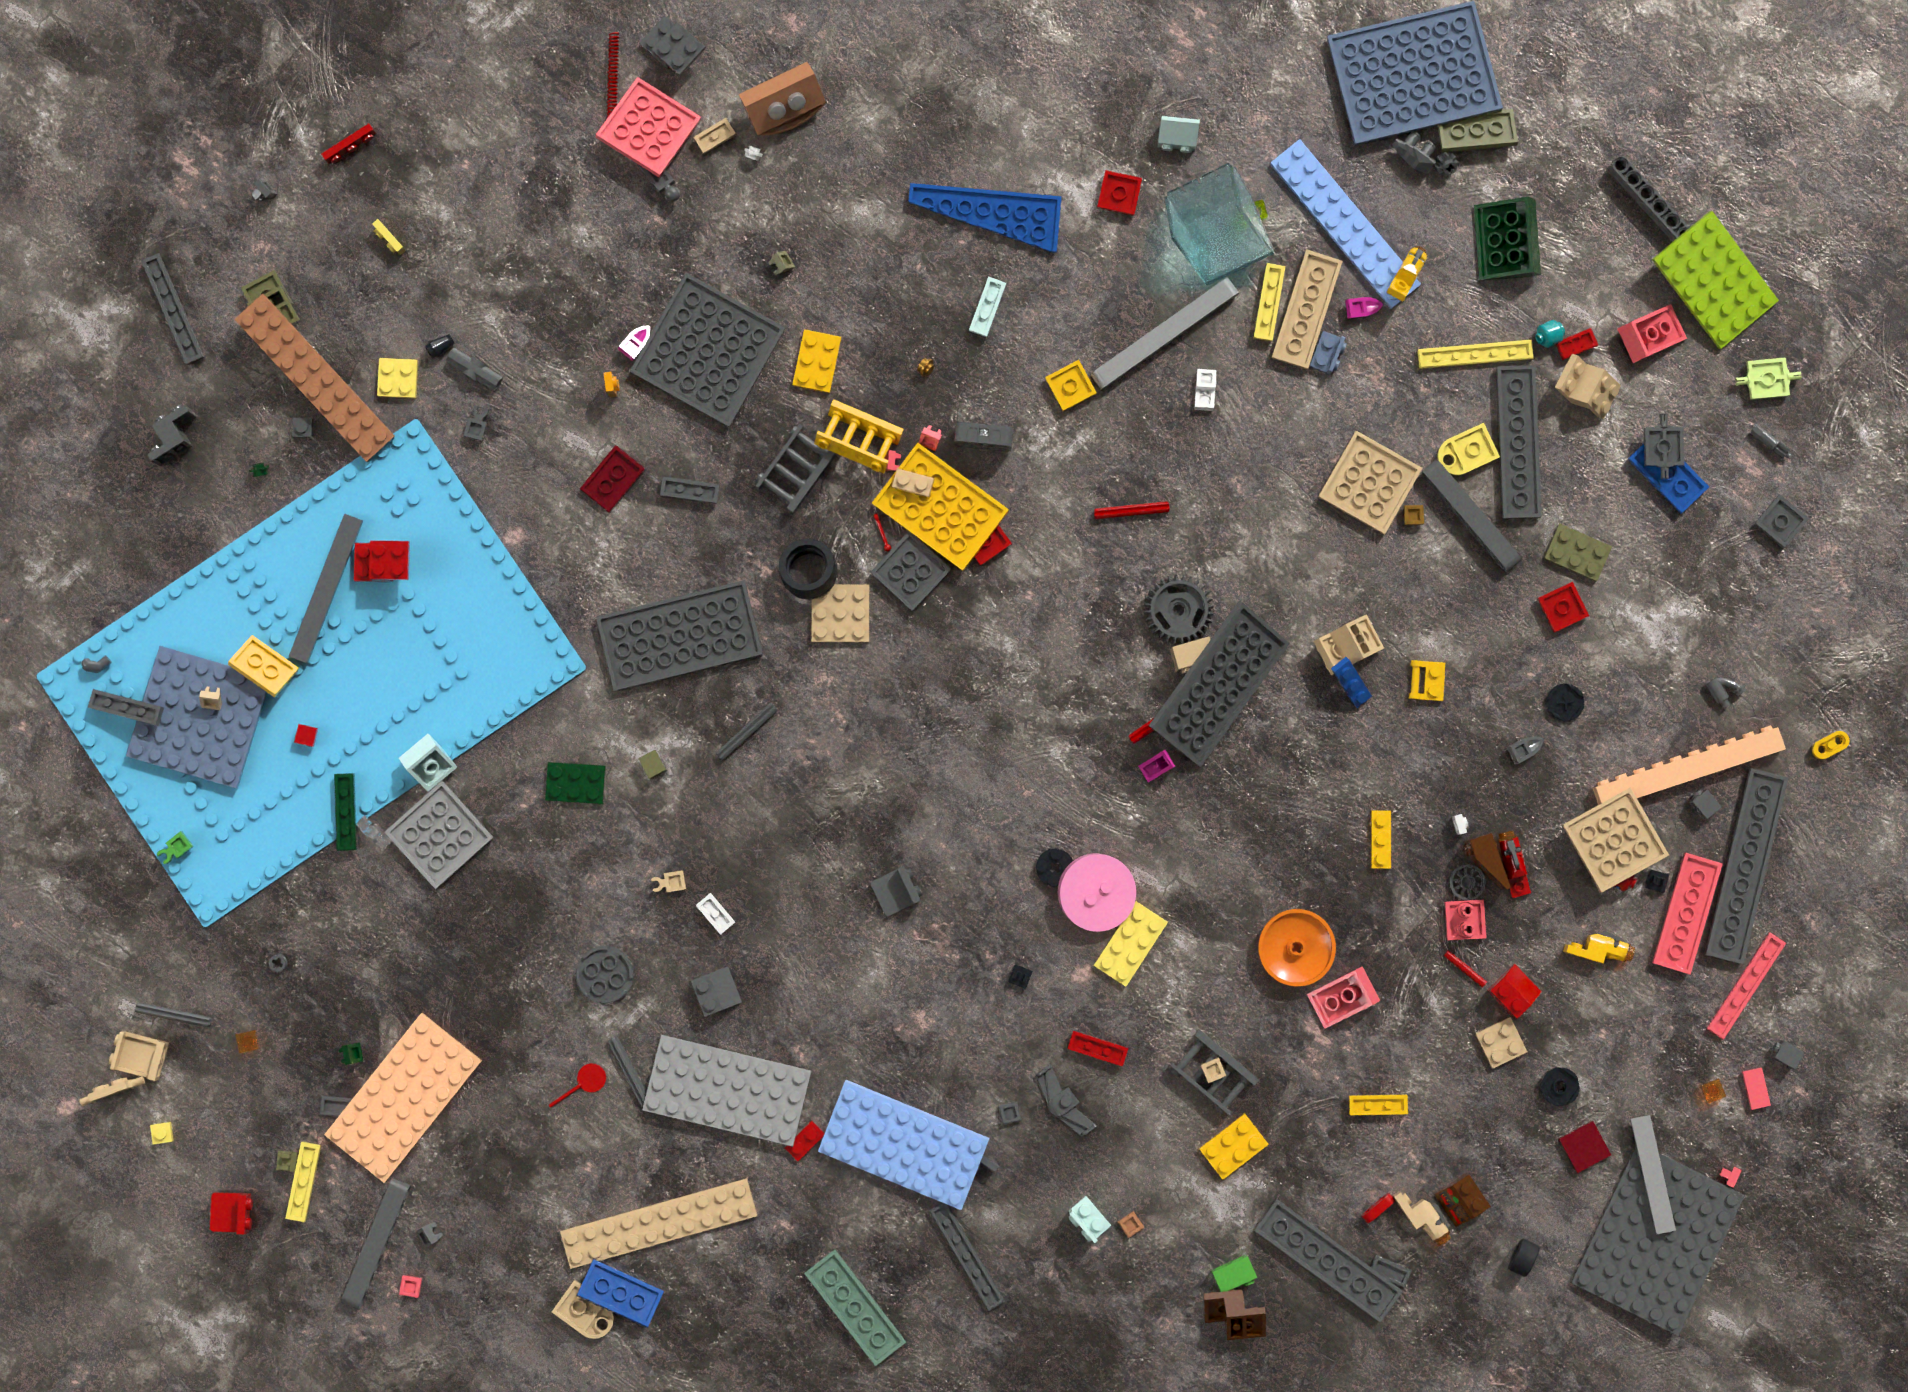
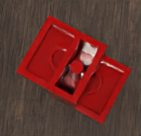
[354,540,410,582]

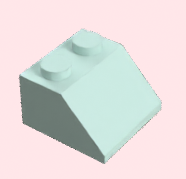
[1157,116,1200,153]
[399,734,457,791]

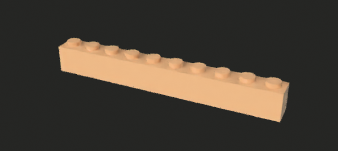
[1593,726,1786,805]

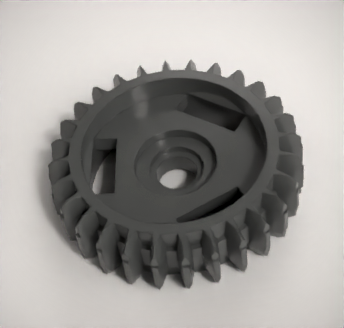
[1144,574,1214,645]

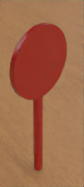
[549,1063,606,1108]

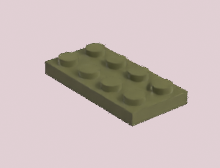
[1438,109,1518,152]

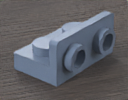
[1309,331,1347,375]

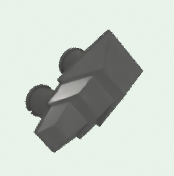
[1392,131,1436,174]

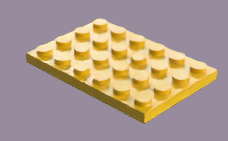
[872,443,1009,571]

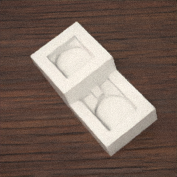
[1194,369,1216,411]

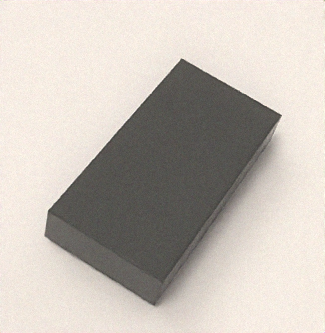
[320,1095,353,1117]
[1370,1255,1412,1288]

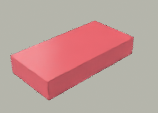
[1742,1067,1771,1110]

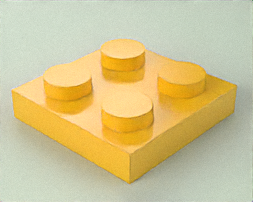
[1045,360,1097,411]

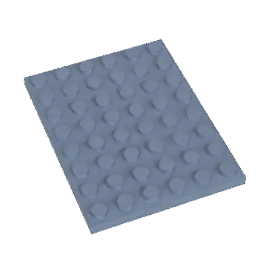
[1327,1,1503,145]

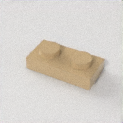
[694,118,736,154]
[892,468,934,497]

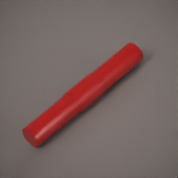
[1443,950,1487,988]

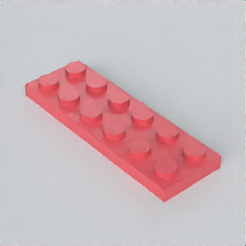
[1652,852,1723,975]

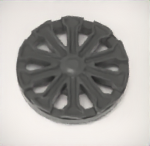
[1449,864,1486,901]

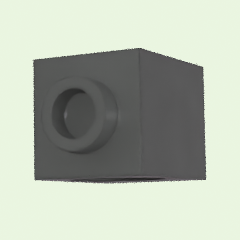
[1689,789,1722,820]
[1771,1040,1804,1069]

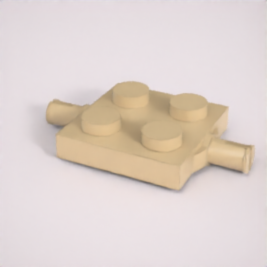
[79,1076,145,1107]

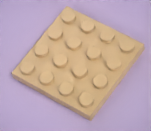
[1318,431,1422,535]
[1562,787,1669,893]

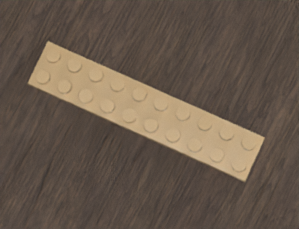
[560,1178,758,1269]

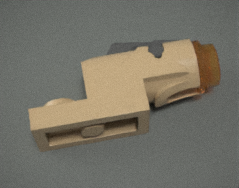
[1392,1191,1451,1246]

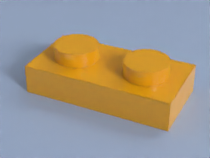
[604,372,620,398]

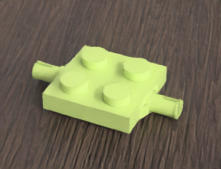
[1735,358,1802,400]

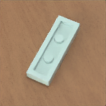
[969,277,1006,337]

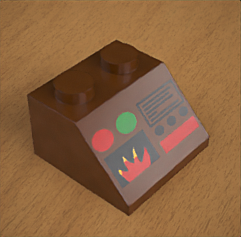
[1434,1173,1491,1227]

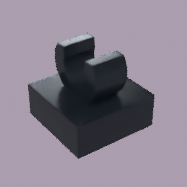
[1645,869,1670,893]
[1008,964,1033,989]

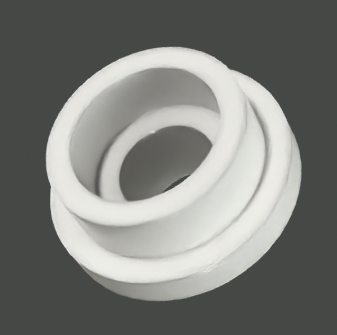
[744,146,763,161]

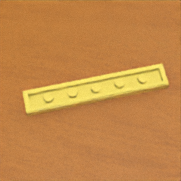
[1417,340,1533,369]

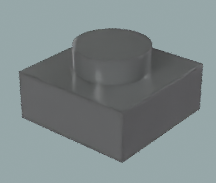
[292,418,313,438]

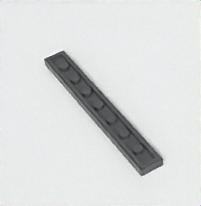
[289,514,363,664]

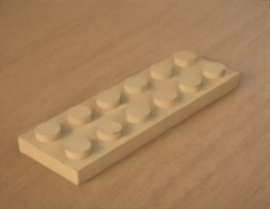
[1271,249,1343,370]

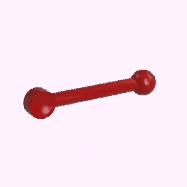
[873,513,891,552]

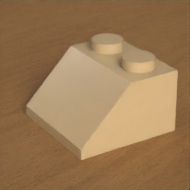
[1170,637,1210,674]

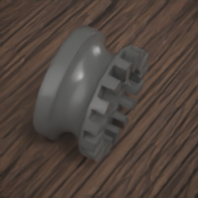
[269,954,288,972]

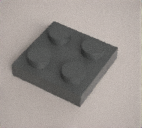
[1754,494,1809,548]

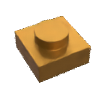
[1403,505,1424,525]

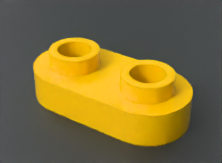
[1812,731,1850,759]

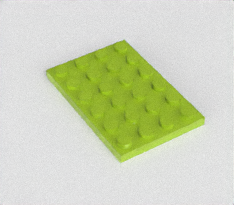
[1652,211,1779,349]

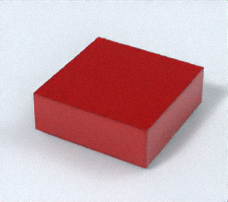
[294,724,318,747]

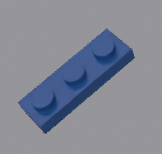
[1331,657,1372,708]

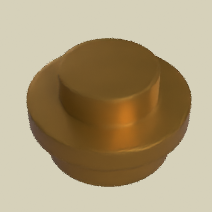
[917,358,934,377]

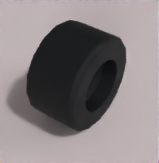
[1508,1238,1540,1277]

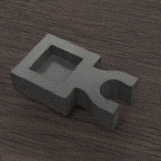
[463,405,489,442]

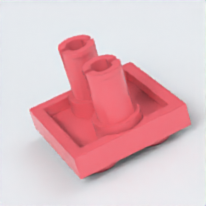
[1444,900,1486,940]

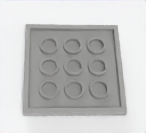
[385,781,494,889]

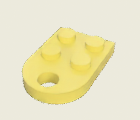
[1437,423,1500,476]

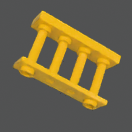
[814,399,904,474]

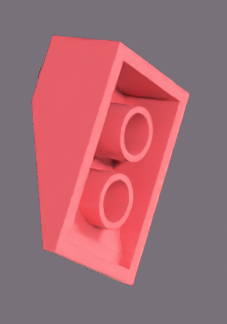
[1617,304,1687,363]
[1307,966,1380,1029]

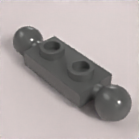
[637,164,680,202]

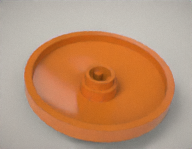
[1258,909,1336,986]

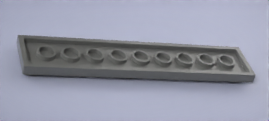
[1704,768,1788,964]

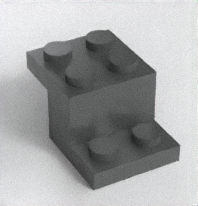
[639,15,705,76]
[147,405,197,466]

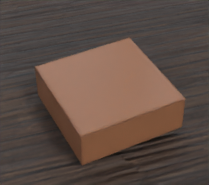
[1117,1211,1144,1238]

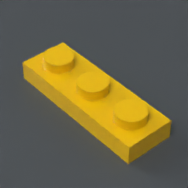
[1371,811,1391,869]
[1349,1094,1408,1115]

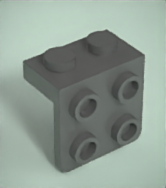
[871,866,922,916]

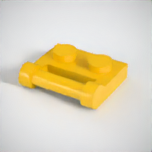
[1409,660,1445,701]

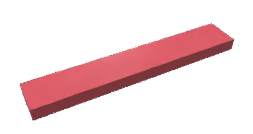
[1706,932,1786,1040]

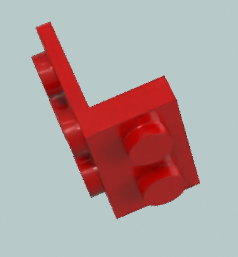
[210,1192,253,1235]

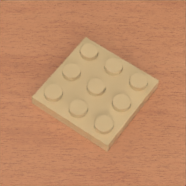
[811,584,869,642]

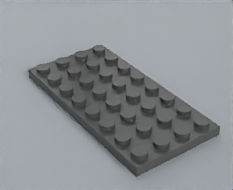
[596,580,763,691]
[1149,601,1290,767]

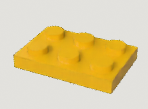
[792,329,842,393]
[228,635,299,698]
[1199,1113,1269,1180]

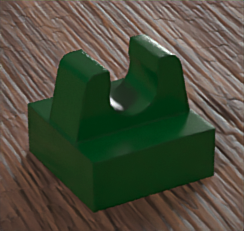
[339,1042,363,1065]

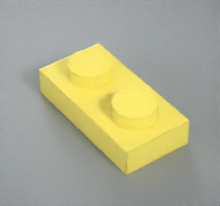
[372,219,406,255]

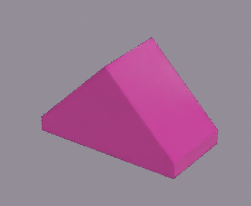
[1138,750,1175,782]

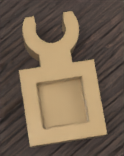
[651,870,686,893]

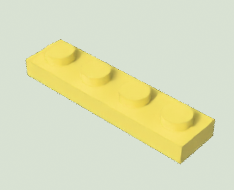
[1253,263,1286,342]
[285,1141,321,1222]

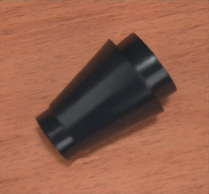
[425,334,455,359]

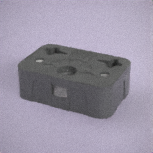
[954,422,1013,452]

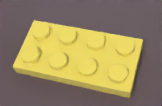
[1094,901,1168,986]

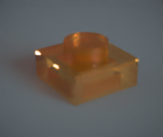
[235,1030,260,1053]
[1700,1078,1726,1104]

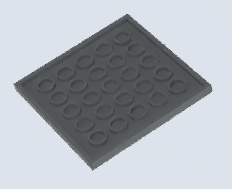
[630,273,786,428]

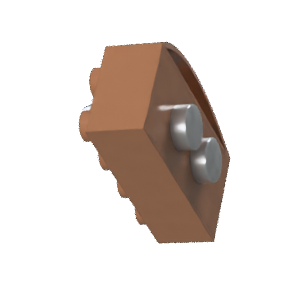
[739,62,826,135]

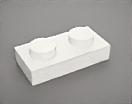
[696,893,735,935]

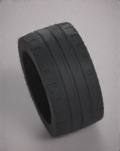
[779,538,837,600]

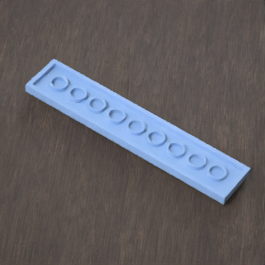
[1270,139,1421,309]

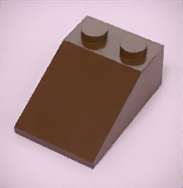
[1463,833,1511,890]

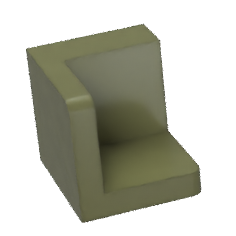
[638,750,667,779]

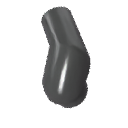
[81,655,112,673]

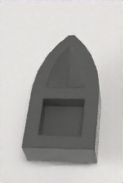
[1507,736,1544,765]

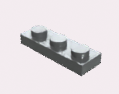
[660,476,720,504]

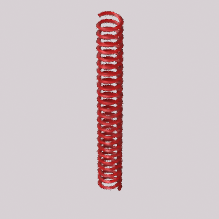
[606,32,620,118]

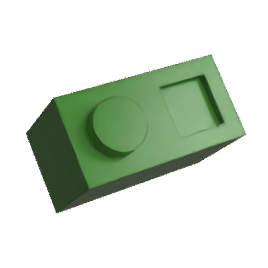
[1211,1255,1257,1292]

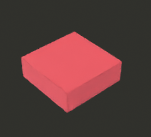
[399,1275,422,1298]

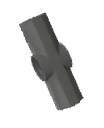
[446,348,503,392]

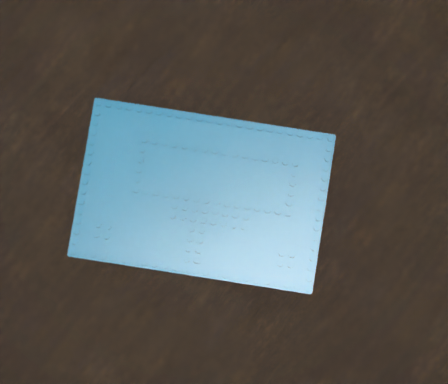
[37,419,586,927]

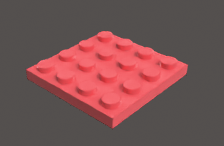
[596,77,701,178]

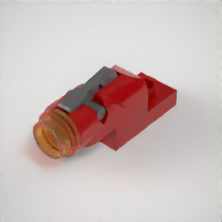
[1498,830,1531,898]

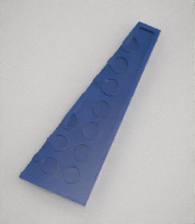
[909,183,1062,253]

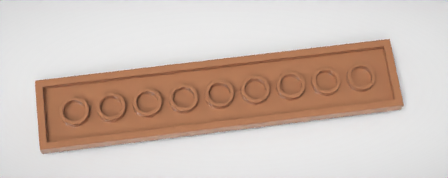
[234,293,395,462]

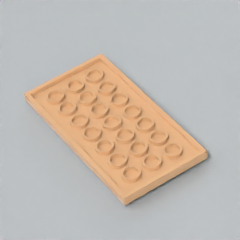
[324,1013,482,1183]

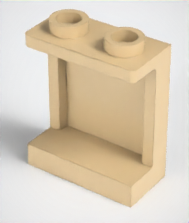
[109,1031,169,1081]

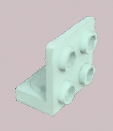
[1068,1196,1111,1243]

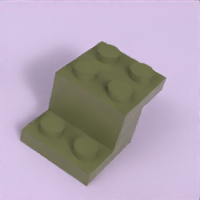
[241,270,300,324]

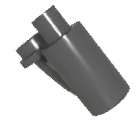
[1705,677,1746,709]

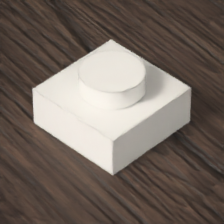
[1452,814,1469,835]

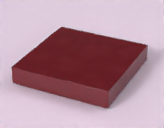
[1558,1120,1611,1173]

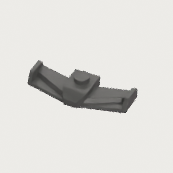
[1035,1063,1097,1137]

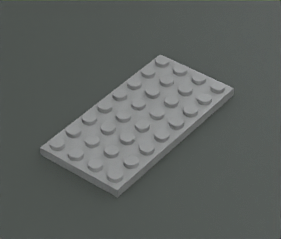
[642,1035,811,1146]

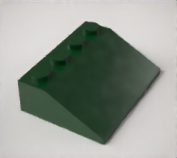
[1474,196,1541,281]

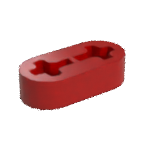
[1361,1193,1395,1224]

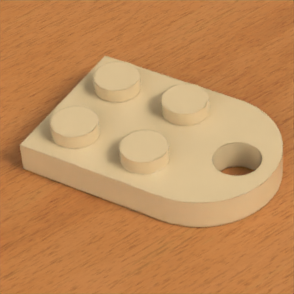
[552,1280,614,1339]

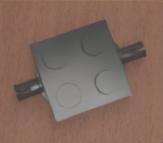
[1644,414,1684,479]

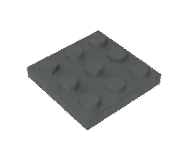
[870,531,951,612]

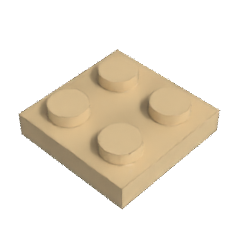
[1475,1017,1527,1069]

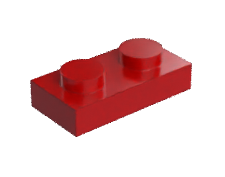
[785,1120,825,1161]

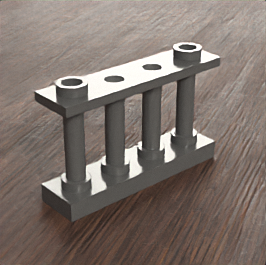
[755,424,837,514]
[1169,1029,1259,1116]

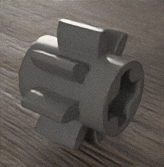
[1434,152,1459,176]

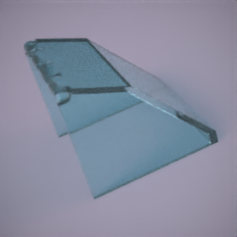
[1164,163,1274,285]

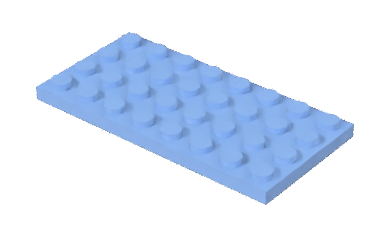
[818,1080,990,1210]

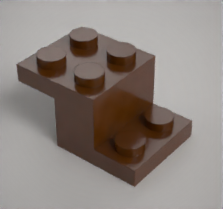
[1203,1290,1266,1340]

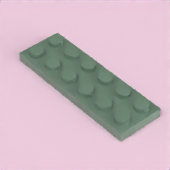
[804,1249,906,1366]

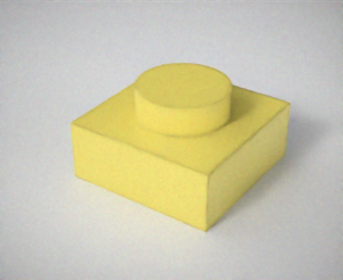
[150,1122,174,1144]

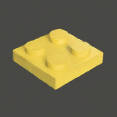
[377,358,418,399]

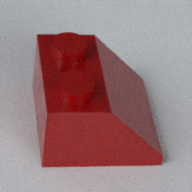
[1487,964,1542,1019]

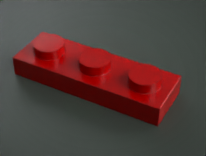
[321,123,376,164]
[1067,1030,1128,1067]

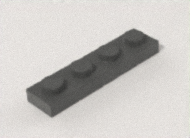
[88,689,164,726]

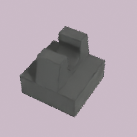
[251,179,277,201]
[416,1222,443,1248]

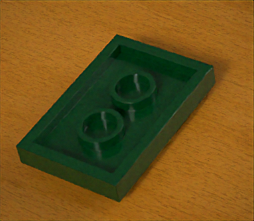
[545,762,606,804]

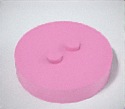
[1058,853,1136,932]

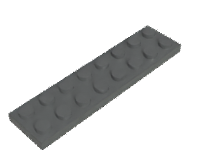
[1496,365,1542,519]
[1254,1199,1403,1323]

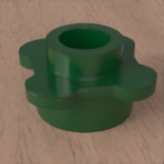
[249,463,269,477]

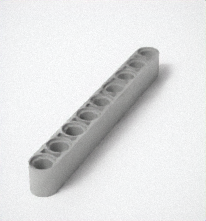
[1090,278,1239,390]

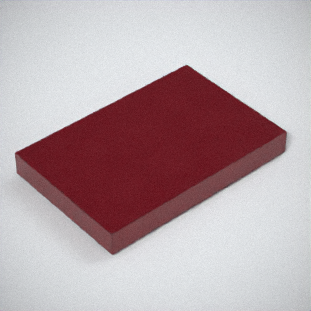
[580,445,646,514]

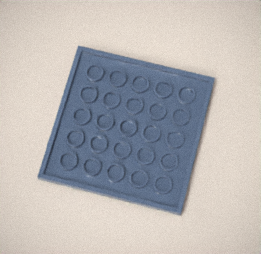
[126,646,267,789]

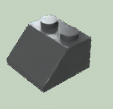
[691,966,742,1017]

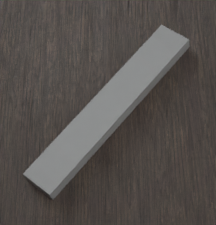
[1630,1115,1676,1234]

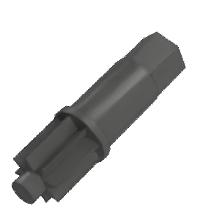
[1750,424,1791,458]

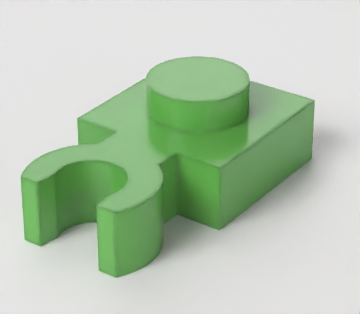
[157,831,194,864]

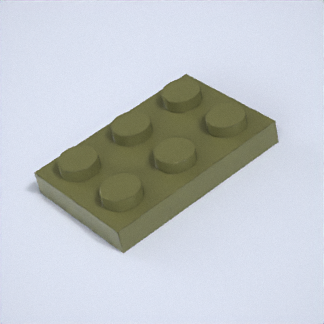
[1543,523,1612,582]

